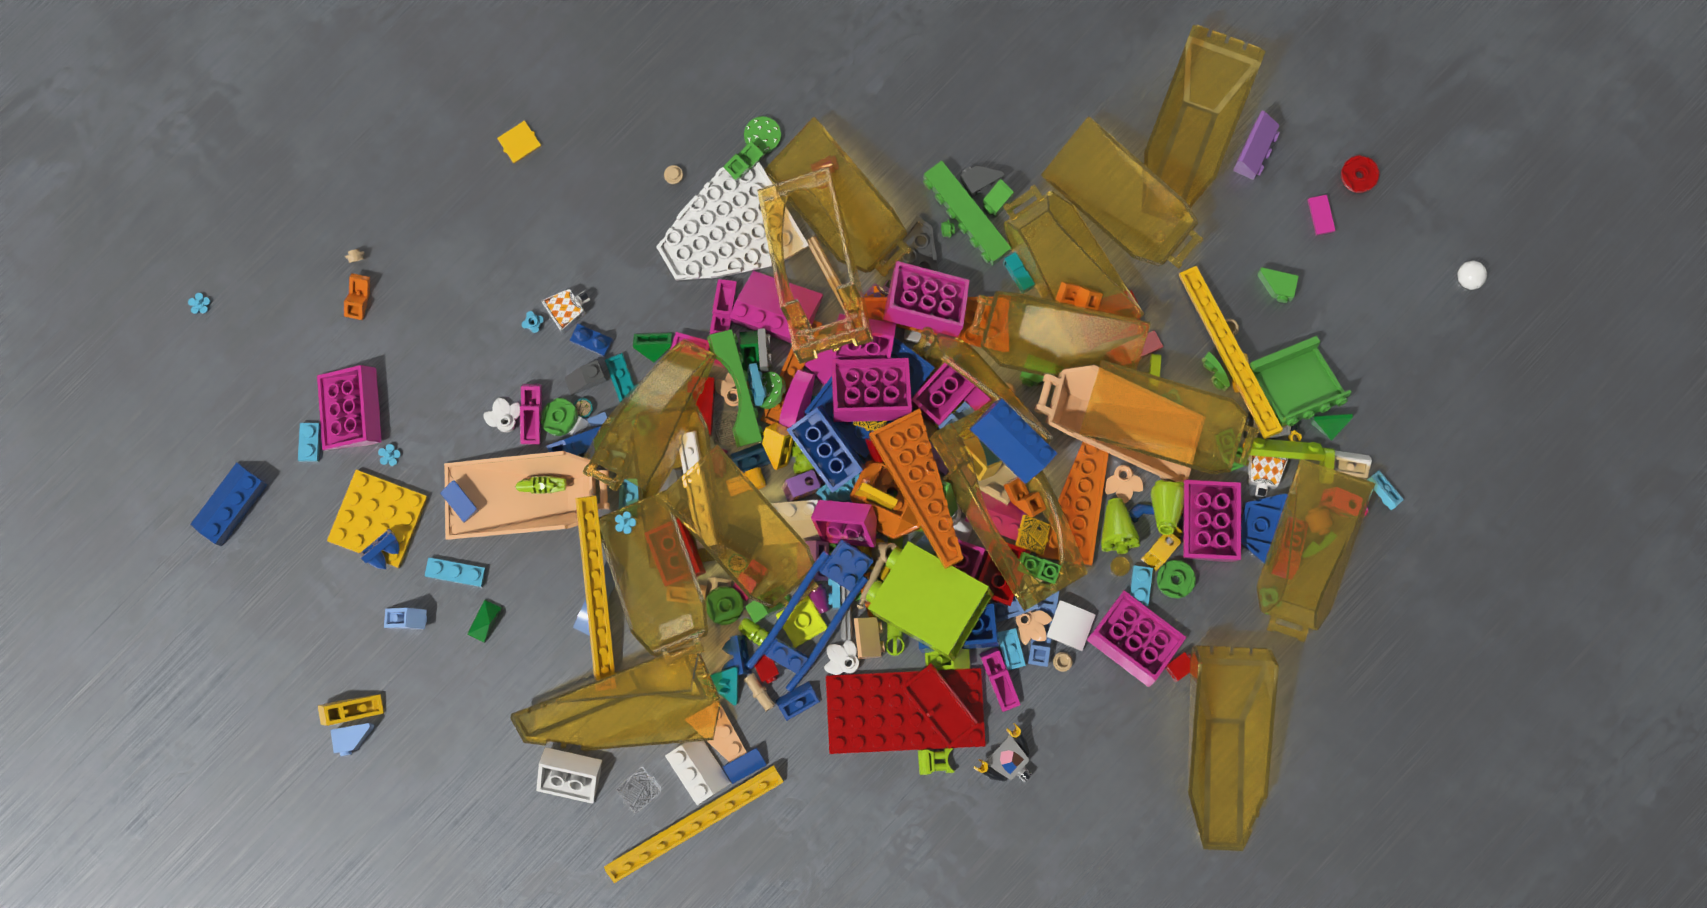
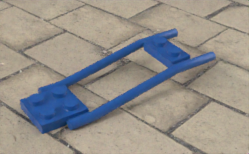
[746,539,874,692]

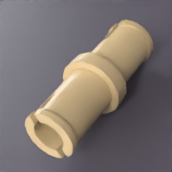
[744,673,776,712]

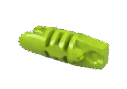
[516,476,566,494]
[738,618,770,646]

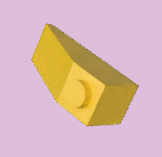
[317,694,384,726]

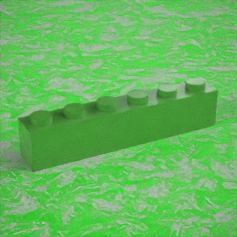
[923,160,1011,266]

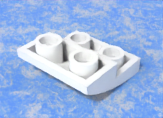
[1046,600,1095,651]

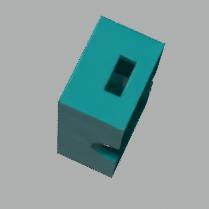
[1003,252,1035,295]

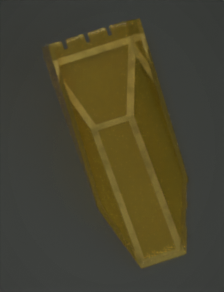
[1142,23,1266,225]
[1188,645,1279,851]
[510,647,721,751]

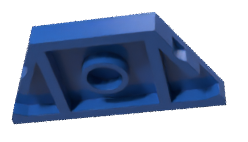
[1241,493,1288,566]

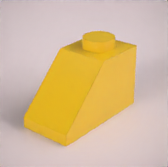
[762,423,793,470]

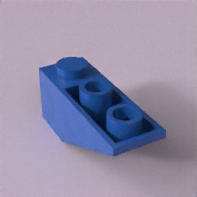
[547,425,611,455]

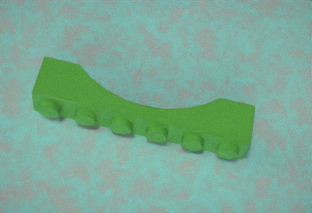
[707,329,763,448]

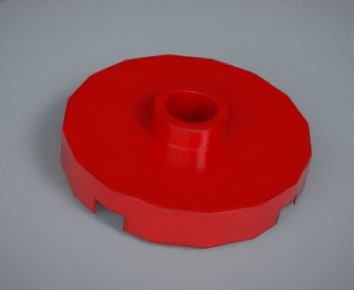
[1341,155,1379,193]

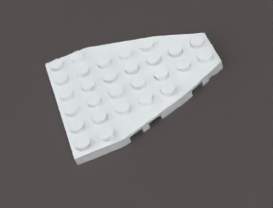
[657,162,809,280]

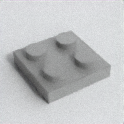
[758,329,773,374]

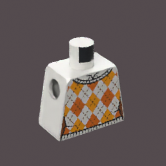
[541,289,590,334]
[1248,453,1288,498]

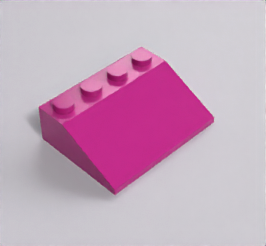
[883,261,970,339]
[729,271,823,347]
[832,358,912,422]
[317,365,382,450]
[1183,480,1241,562]
[1087,590,1187,687]

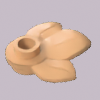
[715,373,750,406]
[1105,465,1143,504]
[1016,610,1052,645]

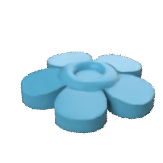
[188,293,210,314]
[378,444,401,466]
[615,512,636,534]

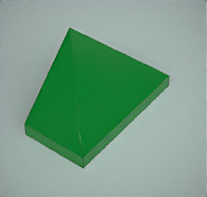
[633,333,672,363]
[1310,414,1353,441]
[467,600,502,643]

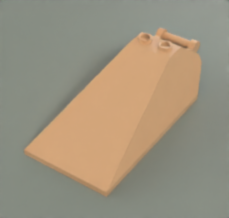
[1034,365,1205,483]
[444,451,610,540]

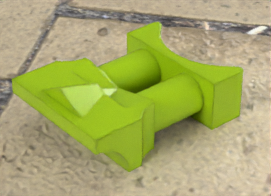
[918,748,954,775]

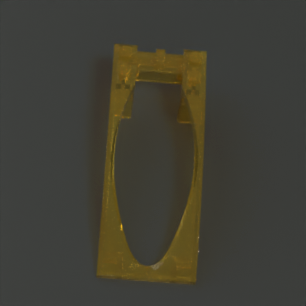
[757,167,874,364]
[929,397,1087,611]

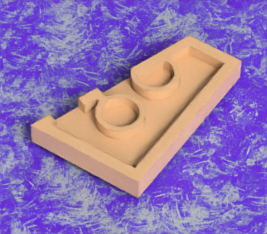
[685,702,747,762]

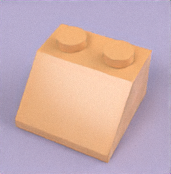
[854,617,885,660]

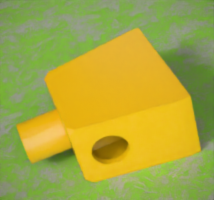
[1141,527,1183,571]

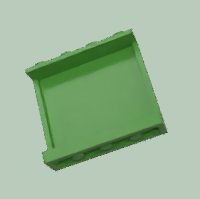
[1249,336,1351,427]

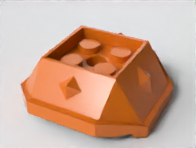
[850,460,921,540]

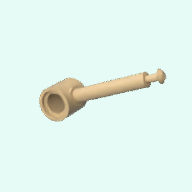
[857,542,897,609]

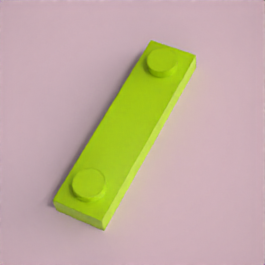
[1246,438,1325,461]

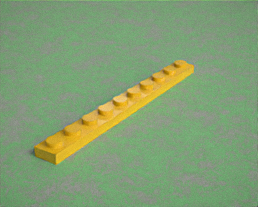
[1179,266,1283,439]
[575,495,616,691]
[604,765,784,883]

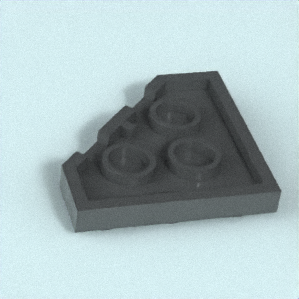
[883,216,939,272]

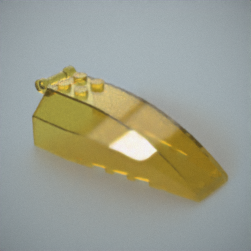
[583,339,716,497]

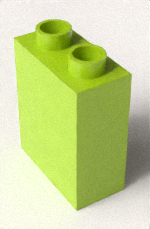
[866,541,994,662]

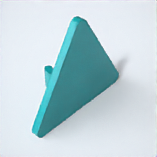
[703,667,738,706]

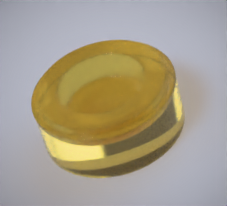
[1110,557,1130,577]

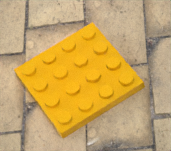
[327,470,428,568]

